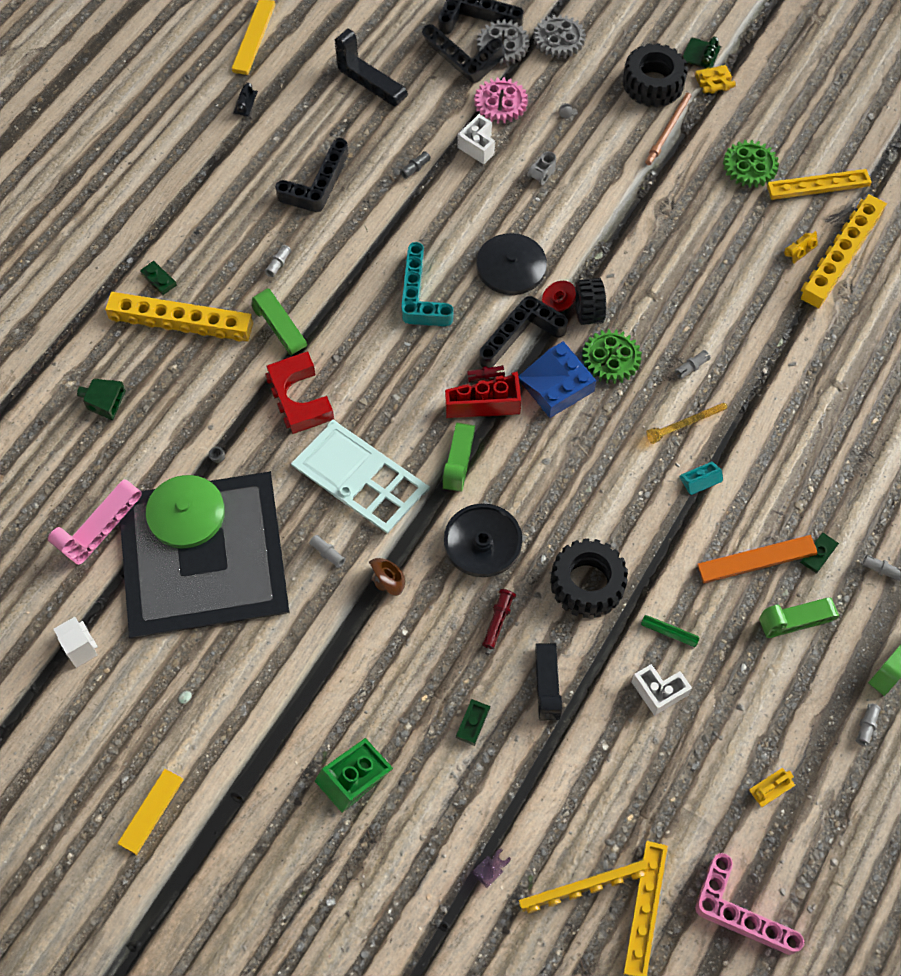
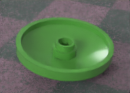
[146,475,225,548]

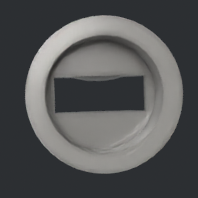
[559,103,573,118]

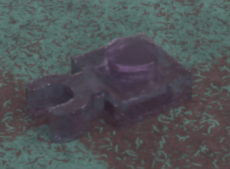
[472,849,511,888]

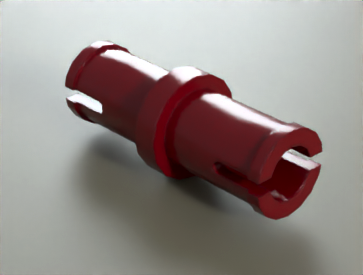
[467,365,505,382]

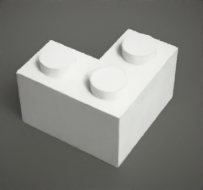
[458,114,495,164]
[53,617,98,668]
[631,664,692,716]

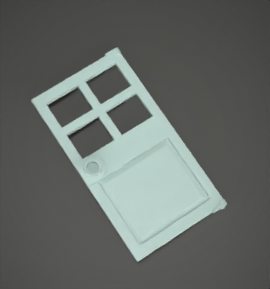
[291,420,430,534]

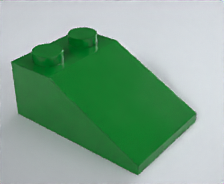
[314,738,393,813]

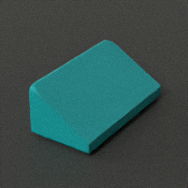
[679,462,723,495]

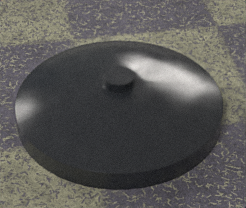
[476,233,547,295]
[444,503,522,577]

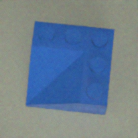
[518,341,596,418]

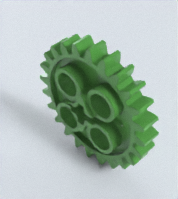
[723,140,779,188]
[582,329,642,384]

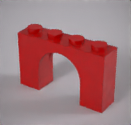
[265,351,335,434]

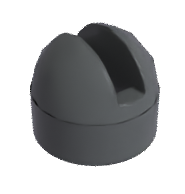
[209,446,225,463]

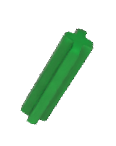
[641,615,699,647]

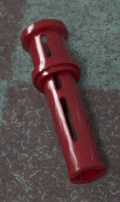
[482,589,516,649]

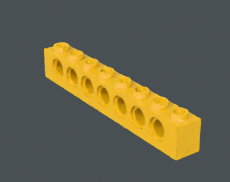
[801,194,887,309]
[105,292,253,342]

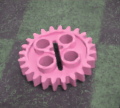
[474,77,528,124]

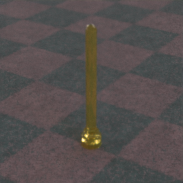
[646,403,728,444]

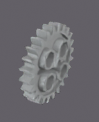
[533,14,586,59]
[477,19,529,66]

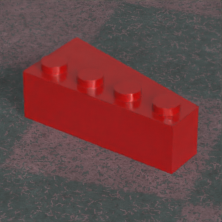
[445,371,521,418]

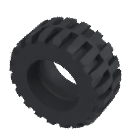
[623,43,688,107]
[550,538,628,618]

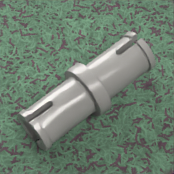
[265,245,291,277]
[675,350,711,379]
[309,535,346,568]
[862,554,901,582]
[856,703,881,746]

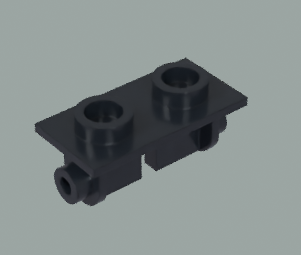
[233,82,258,117]

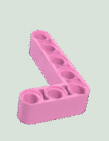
[48,480,141,565]
[695,853,804,955]

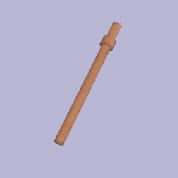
[645,93,691,165]

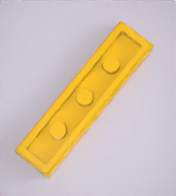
[117,769,184,855]

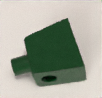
[77,379,126,420]

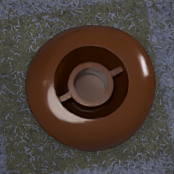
[369,558,406,596]

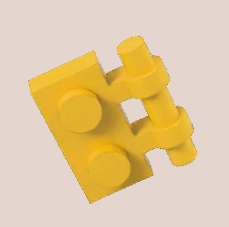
[695,65,736,94]

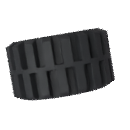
[575,278,607,325]

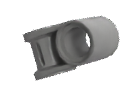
[527,151,556,185]

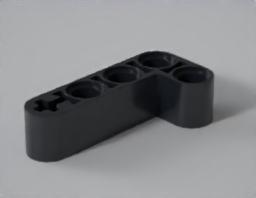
[535,643,562,721]

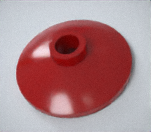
[542,280,576,312]

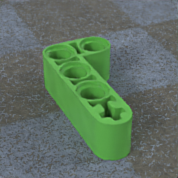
[251,288,307,356]
[443,423,475,492]
[759,597,839,638]
[868,644,901,696]

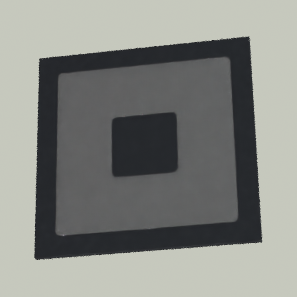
[120,471,290,639]

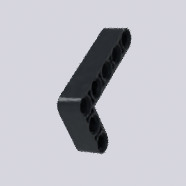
[438,0,524,35]
[422,24,506,83]
[335,28,408,107]
[275,138,348,212]
[479,296,568,368]

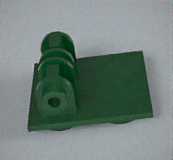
[683,37,722,69]

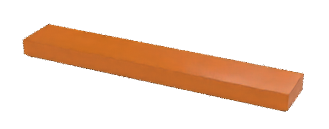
[697,535,817,584]

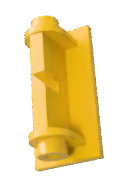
[784,231,818,264]
[749,767,795,808]

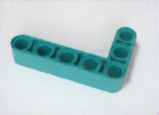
[401,242,454,327]

